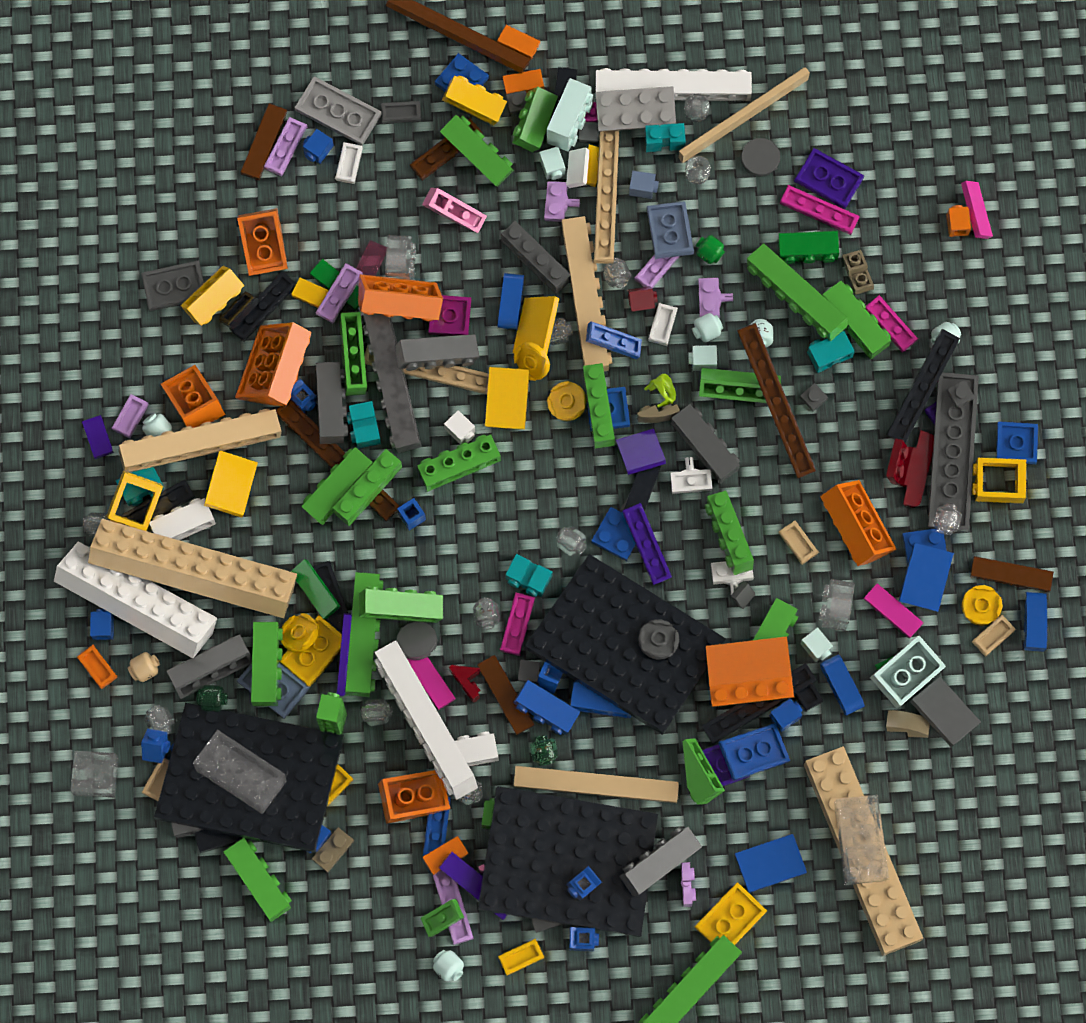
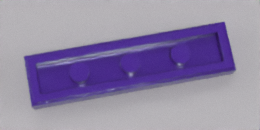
[622,503,672,585]
[337,613,352,696]
[439,852,507,920]

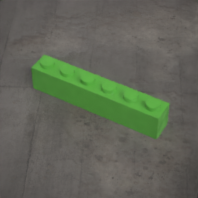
[747,243,848,341]
[346,572,383,697]
[639,935,742,1023]

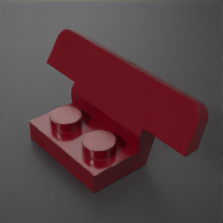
[886,430,934,508]

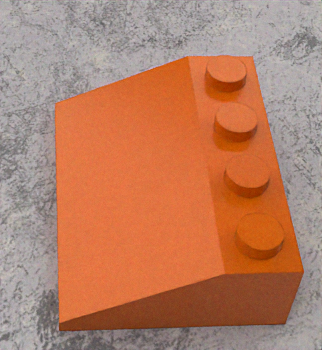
[235,322,311,406]
[706,636,794,707]

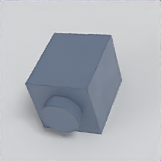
[629,171,659,199]

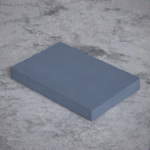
[647,201,694,259]
[237,663,310,719]

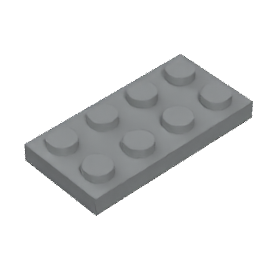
[295,76,382,146]
[596,86,676,132]

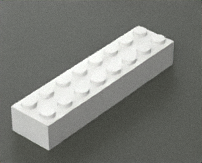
[54,541,217,658]
[374,641,478,800]

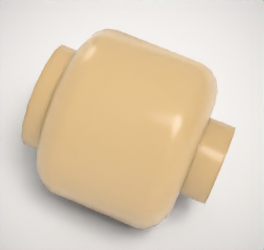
[128,652,160,682]

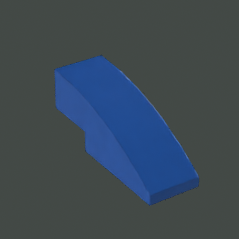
[1024,592,1047,652]

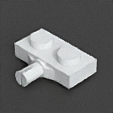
[670,457,712,494]
[711,561,754,595]

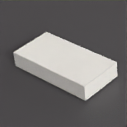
[335,142,363,184]
[566,148,589,188]
[648,303,678,346]

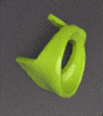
[644,374,676,408]

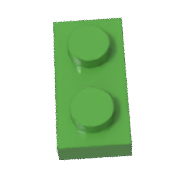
[421,899,464,937]

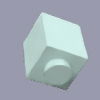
[540,147,565,180]
[688,345,717,371]
[800,627,833,662]

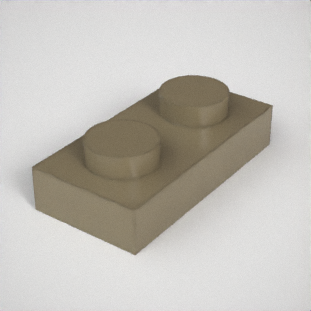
[312,827,354,873]

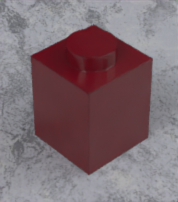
[627,286,658,311]

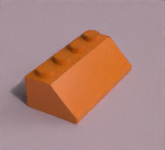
[358,274,443,321]
[820,480,897,566]

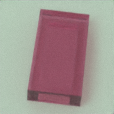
[356,240,388,276]

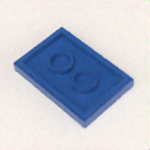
[899,543,954,612]
[718,723,790,781]
[734,834,807,893]

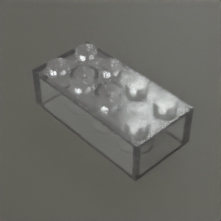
[193,730,287,814]
[834,795,889,885]

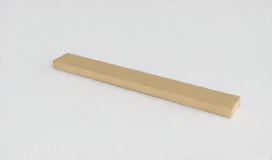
[679,67,810,163]
[594,130,619,264]
[364,345,489,395]
[514,766,679,803]

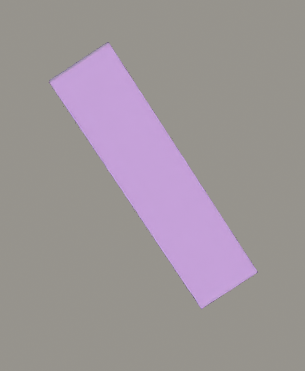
[433,871,473,945]

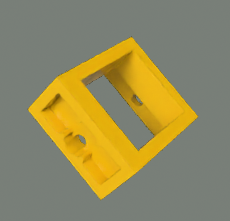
[972,458,1026,503]
[107,471,163,531]

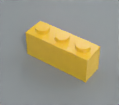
[442,76,507,126]
[180,266,244,326]

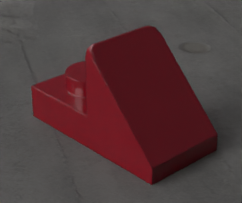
[449,665,481,703]

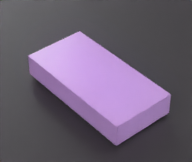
[112,394,149,438]

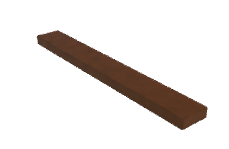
[386,0,531,74]
[737,322,816,478]
[276,399,400,522]

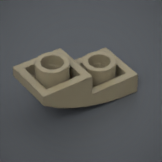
[842,250,874,295]
[637,404,680,423]
[886,710,930,738]

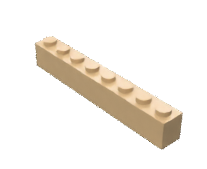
[562,216,612,371]
[119,409,282,472]

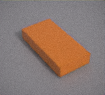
[497,25,540,60]
[503,69,544,94]
[77,645,118,689]
[422,836,469,875]

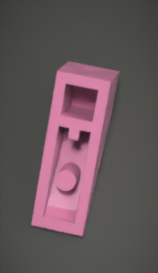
[422,188,487,233]

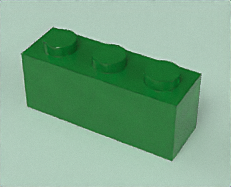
[777,231,839,264]

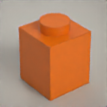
[946,205,971,237]

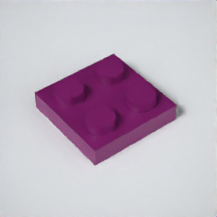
[429,295,472,336]

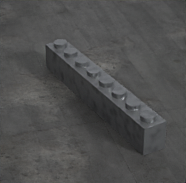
[359,308,422,453]

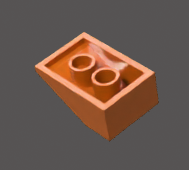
[237,208,288,276]
[161,365,225,428]
[378,770,450,824]

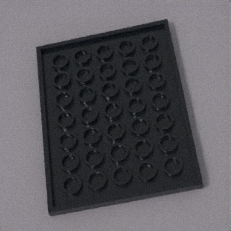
[524,554,726,735]
[154,702,345,853]
[477,786,658,937]

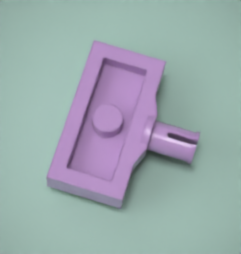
[544,182,580,222]
[699,278,733,318]
[681,862,696,907]

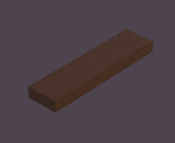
[241,104,287,180]
[410,118,483,181]
[970,556,1054,592]
[477,655,534,736]

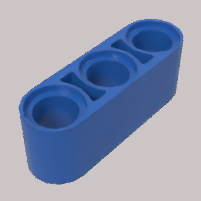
[498,273,524,330]
[820,654,865,715]

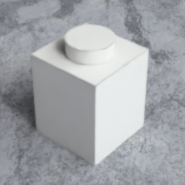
[444,411,475,444]

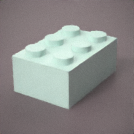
[547,78,593,152]
[870,636,946,708]

